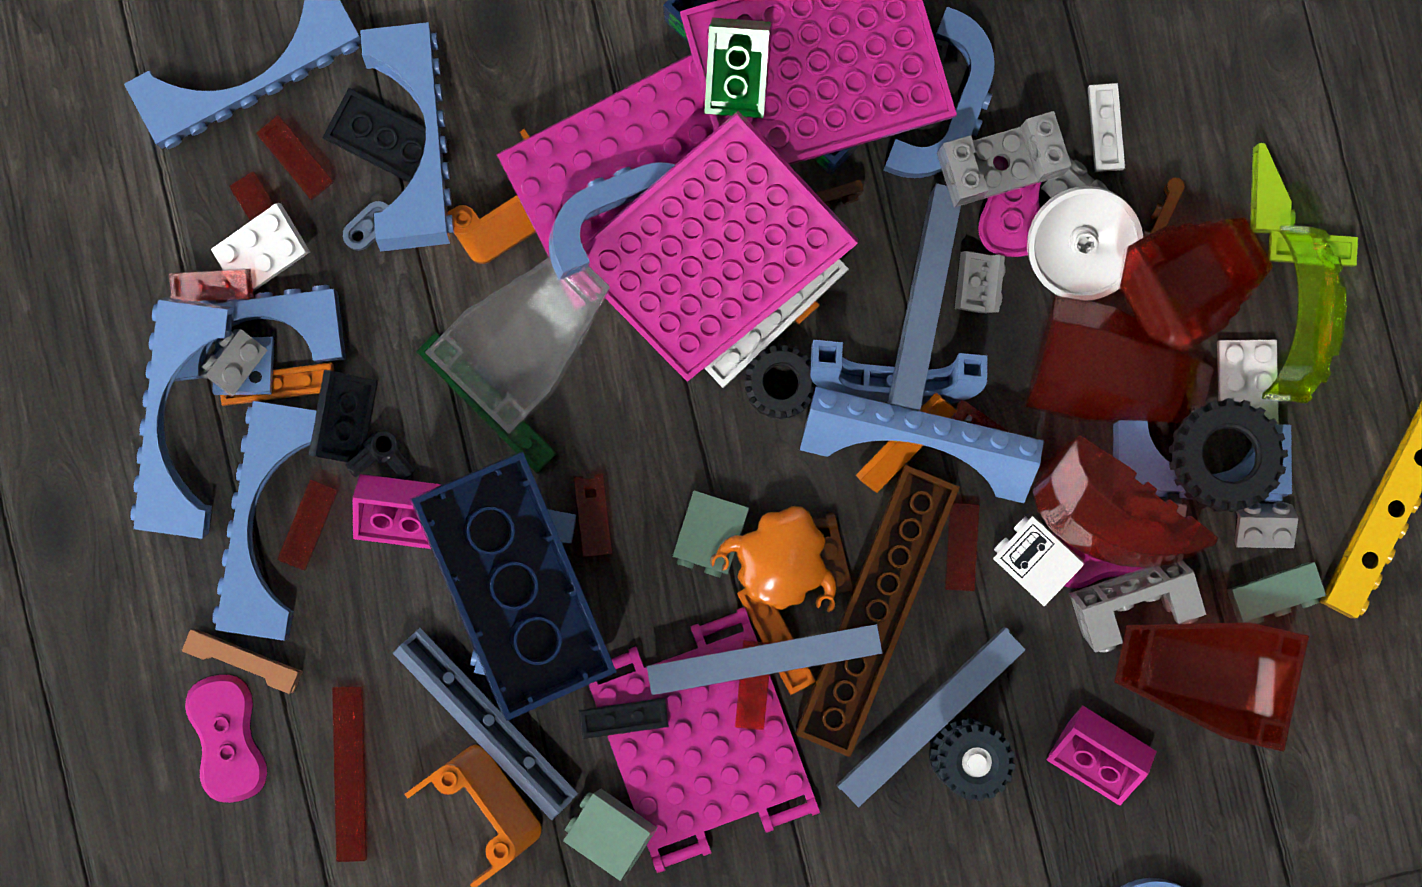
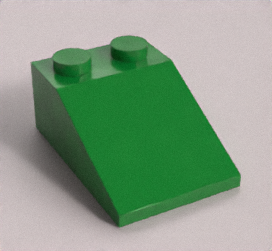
[704,17,772,118]

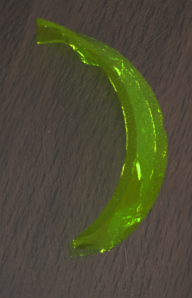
[1262,226,1347,404]

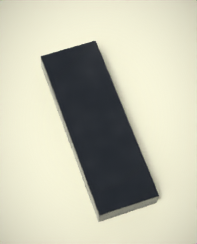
[578,698,669,739]

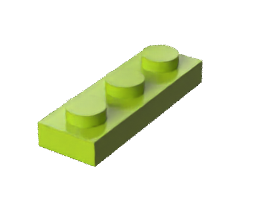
[1268,231,1358,267]

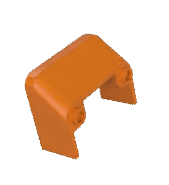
[448,129,536,264]
[404,744,542,887]

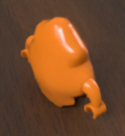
[710,506,836,612]

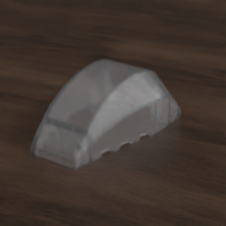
[425,257,610,434]

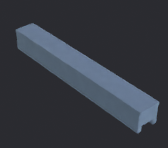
[888,183,961,411]
[647,624,883,695]
[836,627,1025,808]
[393,628,578,820]

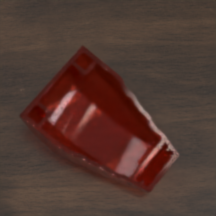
[1118,217,1273,352]
[1025,296,1214,424]
[1032,435,1218,568]
[1114,623,1309,752]

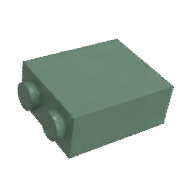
[672,490,749,578]
[564,789,658,881]

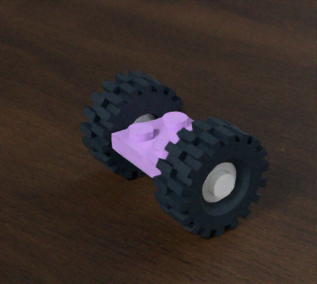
[929,718,1015,801]

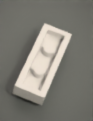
[1088,83,1125,172]

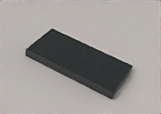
[322,88,451,183]

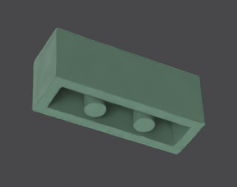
[1226,562,1326,626]

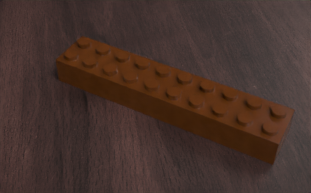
[795,465,960,757]

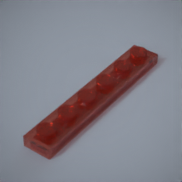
[332,686,367,862]

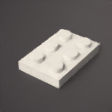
[211,203,310,297]
[1217,340,1279,424]

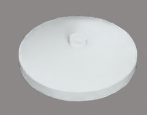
[1027,186,1143,301]

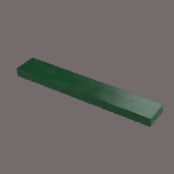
[416,332,557,474]

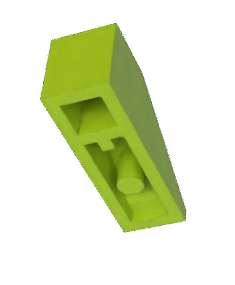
[1250,143,1296,233]

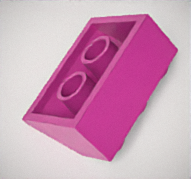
[353,474,441,549]
[1046,705,1157,805]

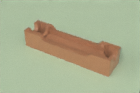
[182,629,303,694]

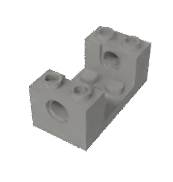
[937,111,1072,208]
[1069,556,1206,652]

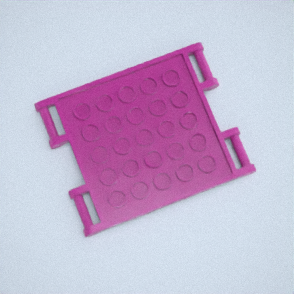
[589,607,820,873]

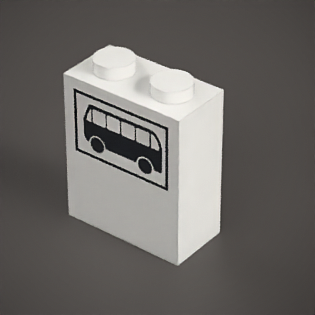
[993,516,1085,606]

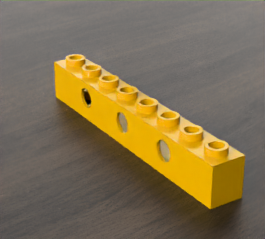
[1319,401,1422,618]

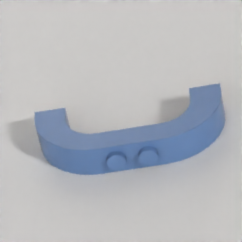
[884,7,995,178]
[549,162,676,280]
[810,340,987,405]

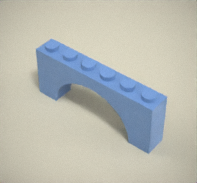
[175,285,346,381]
[1113,420,1292,502]

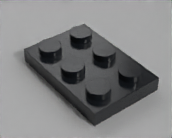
[309,370,377,463]

